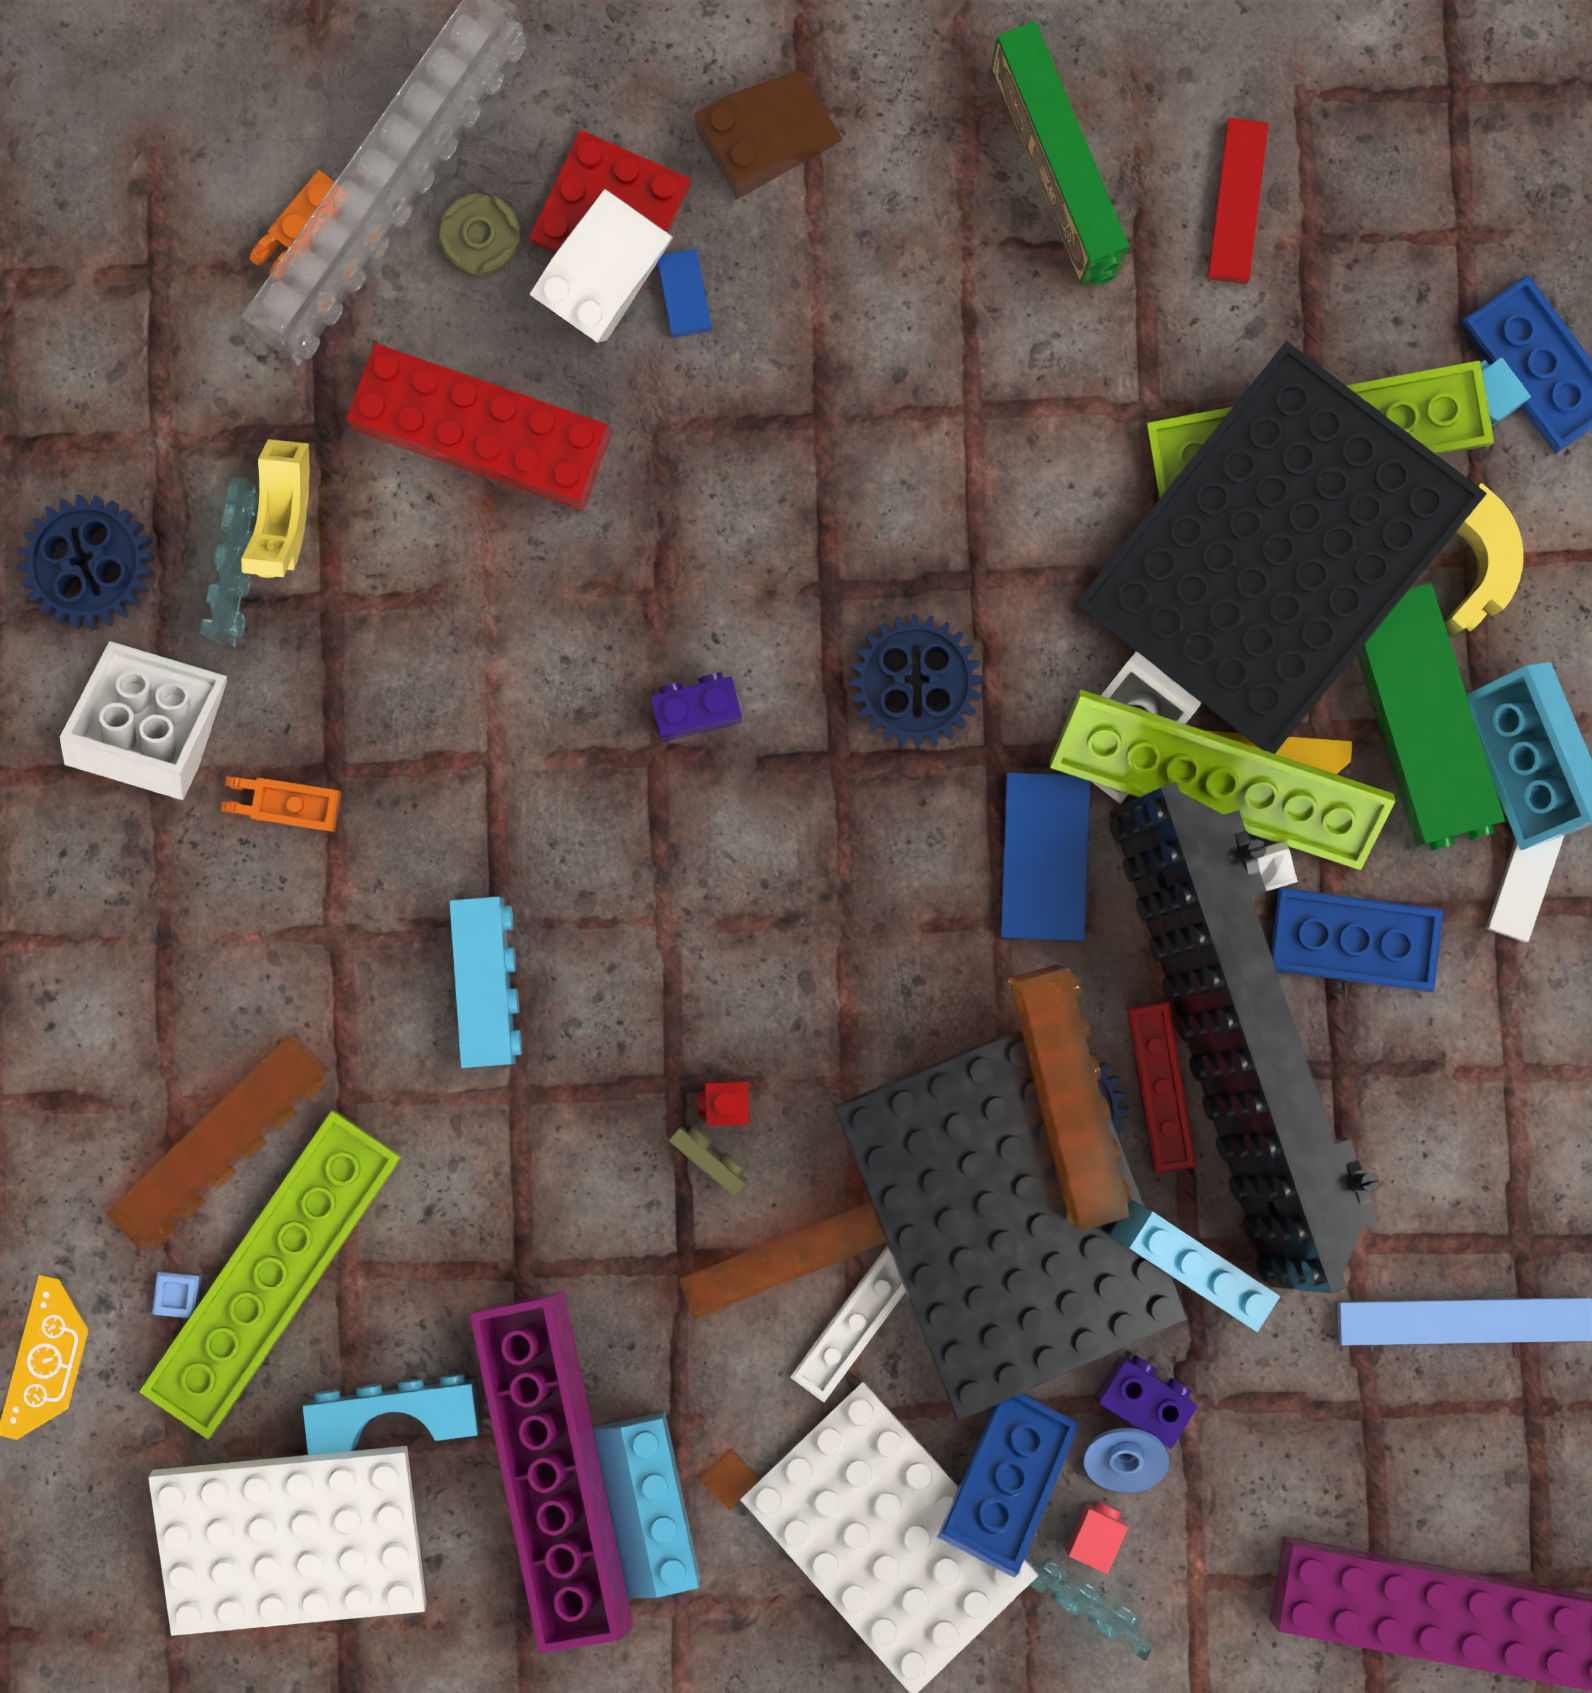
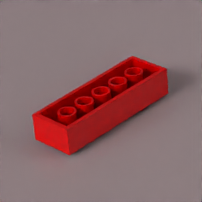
[346,343,611,511]

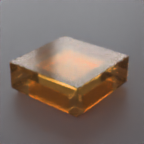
[700,1448,760,1510]

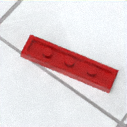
[1207,118,1269,284]
[1127,1002,1197,1173]

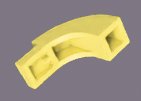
[241,439,310,578]
[1444,483,1523,636]

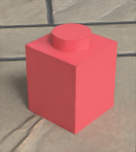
[1064,1500,1128,1574]

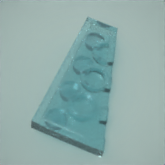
[200,477,259,648]
[1025,1549,1154,1662]

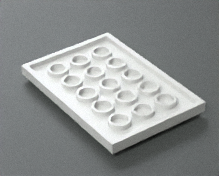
[740,1382,1039,1693]
[148,1446,427,1636]

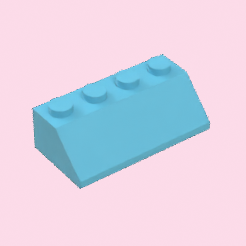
[1466,662,1592,850]
[593,1411,701,1598]

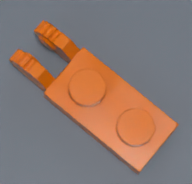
[249,169,352,281]
[220,776,341,832]

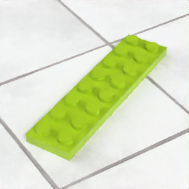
[1147,360,1494,499]
[1050,689,1396,870]
[139,1110,403,1440]

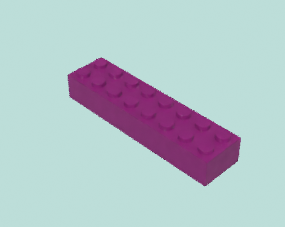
[469,1290,634,1654]
[1269,1536,1592,1691]

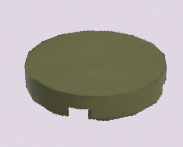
[439,194,520,276]

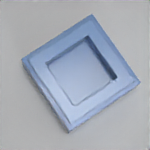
[152,1271,202,1318]

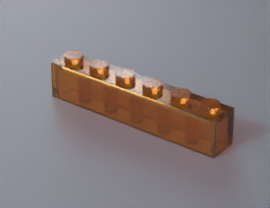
[1009,964,1131,1231]
[106,1035,331,1250]
[679,1199,886,1319]

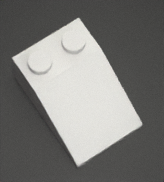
[529,189,673,342]
[1093,651,1202,804]

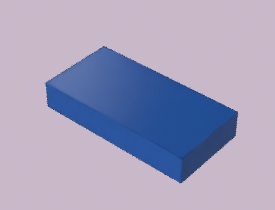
[658,248,712,338]

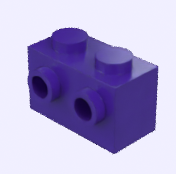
[651,673,743,742]
[1094,1355,1198,1450]

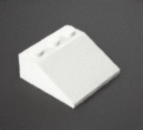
[60,641,227,800]

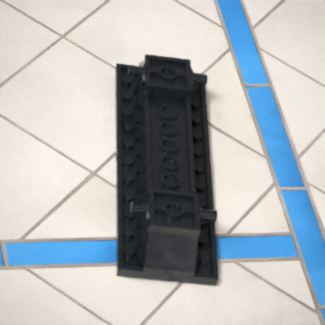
[1109,782,1380,1294]

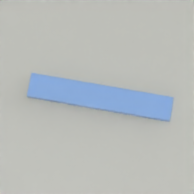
[1337,1297,1592,1345]

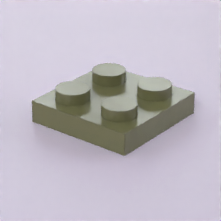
[669,1125,747,1196]

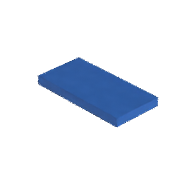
[1459,275,1592,454]
[1001,773,1090,942]
[1269,888,1444,992]
[937,1393,1079,1578]

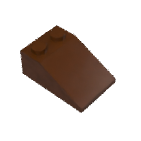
[695,70,842,199]

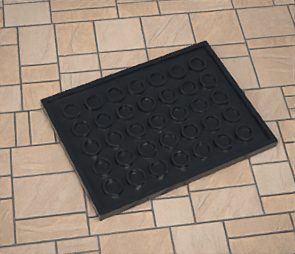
[1076,340,1487,754]
[833,1008,1187,1421]

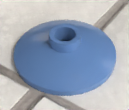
[1084,1428,1169,1493]

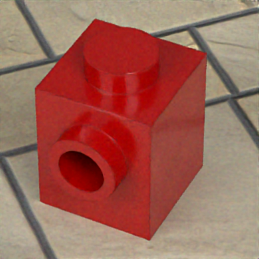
[698,1081,750,1126]

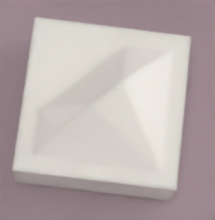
[1257,841,1298,891]

